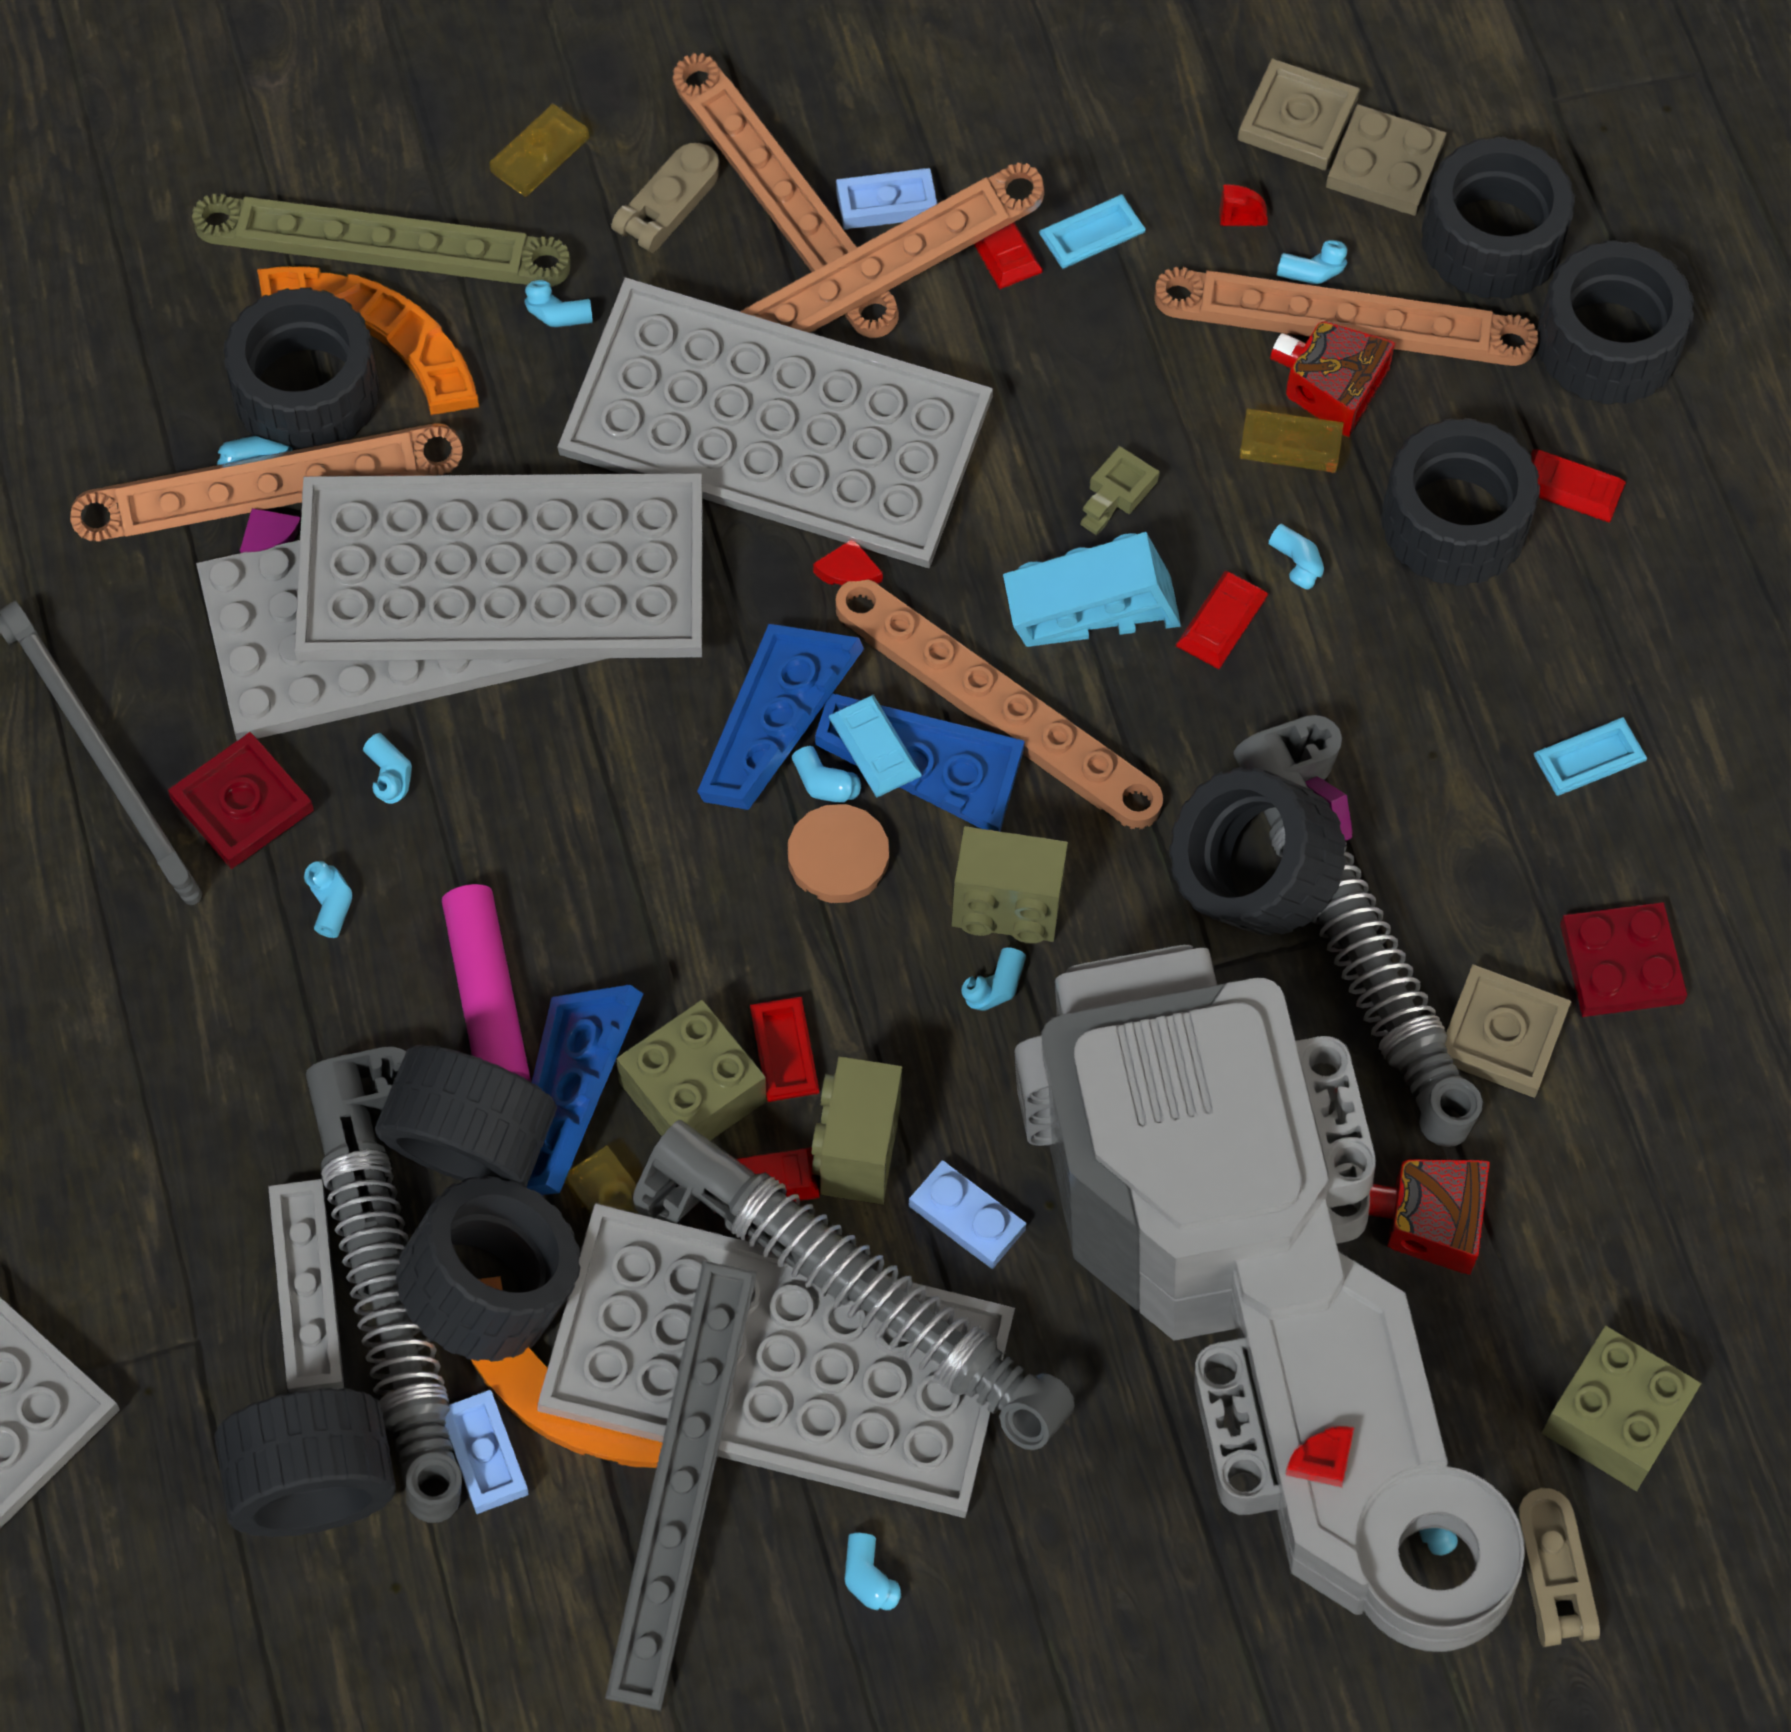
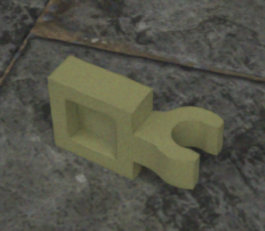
[1081,446,1160,535]

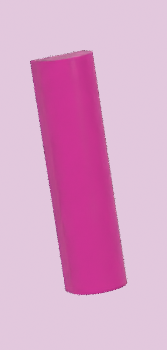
[442,884,531,1082]

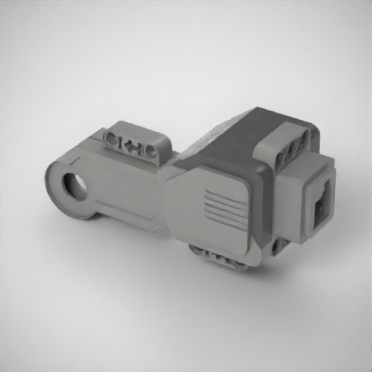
[1014,945,1524,1651]

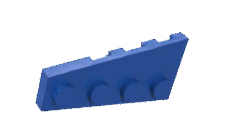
[697,624,864,810]
[815,693,1025,831]
[526,985,643,1195]

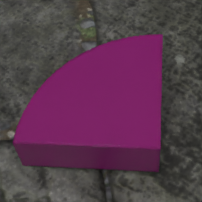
[240,508,301,553]
[1305,776,1353,841]

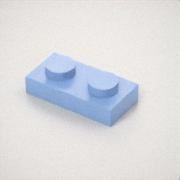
[836,168,937,229]
[909,1160,1026,1269]
[444,1390,529,1514]

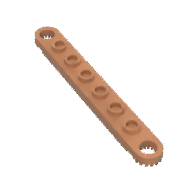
[673,54,899,338]
[740,163,1045,333]
[1154,267,1538,366]
[70,423,462,542]
[836,580,1163,829]

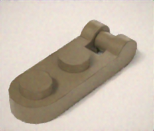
[611,143,719,253]
[1516,1488,1600,1647]

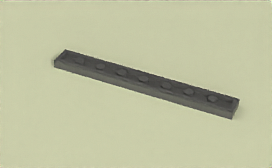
[605,1260,757,1711]

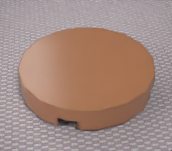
[788,804,889,903]

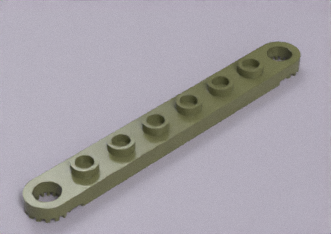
[192,194,571,287]

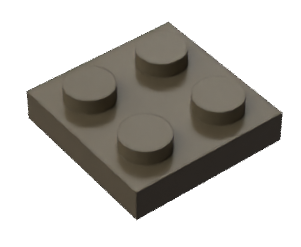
[1238,59,1360,171]
[1326,104,1446,216]
[1445,964,1571,1098]

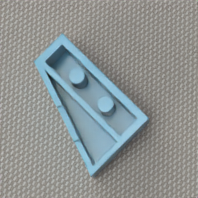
[1003,532,1181,647]

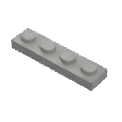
[269,1179,344,1393]

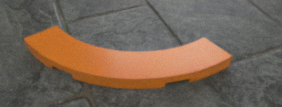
[257,267,479,415]
[471,1276,662,1468]

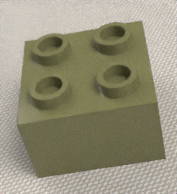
[952,826,1068,943]
[616,1000,766,1141]
[812,1056,902,1205]
[1542,1325,1702,1491]

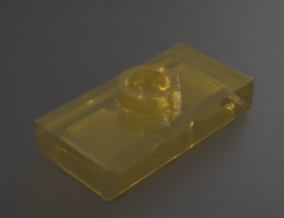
[490,104,589,197]
[1239,409,1343,473]
[565,1146,639,1217]

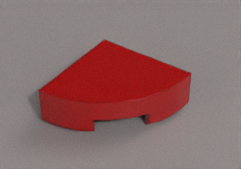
[1219,184,1268,226]
[813,540,883,586]
[1286,1426,1354,1487]

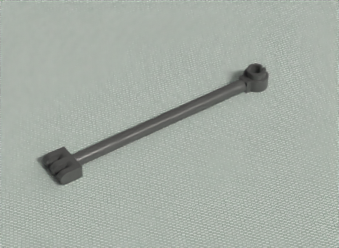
[0,600,202,905]

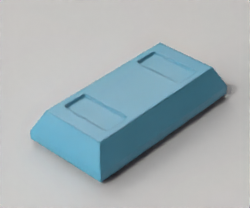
[1039,195,1146,269]
[829,695,922,798]
[1533,717,1647,796]

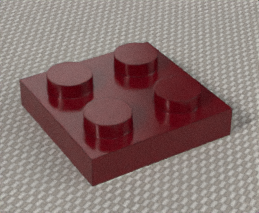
[168,732,314,869]
[1560,902,1687,1017]

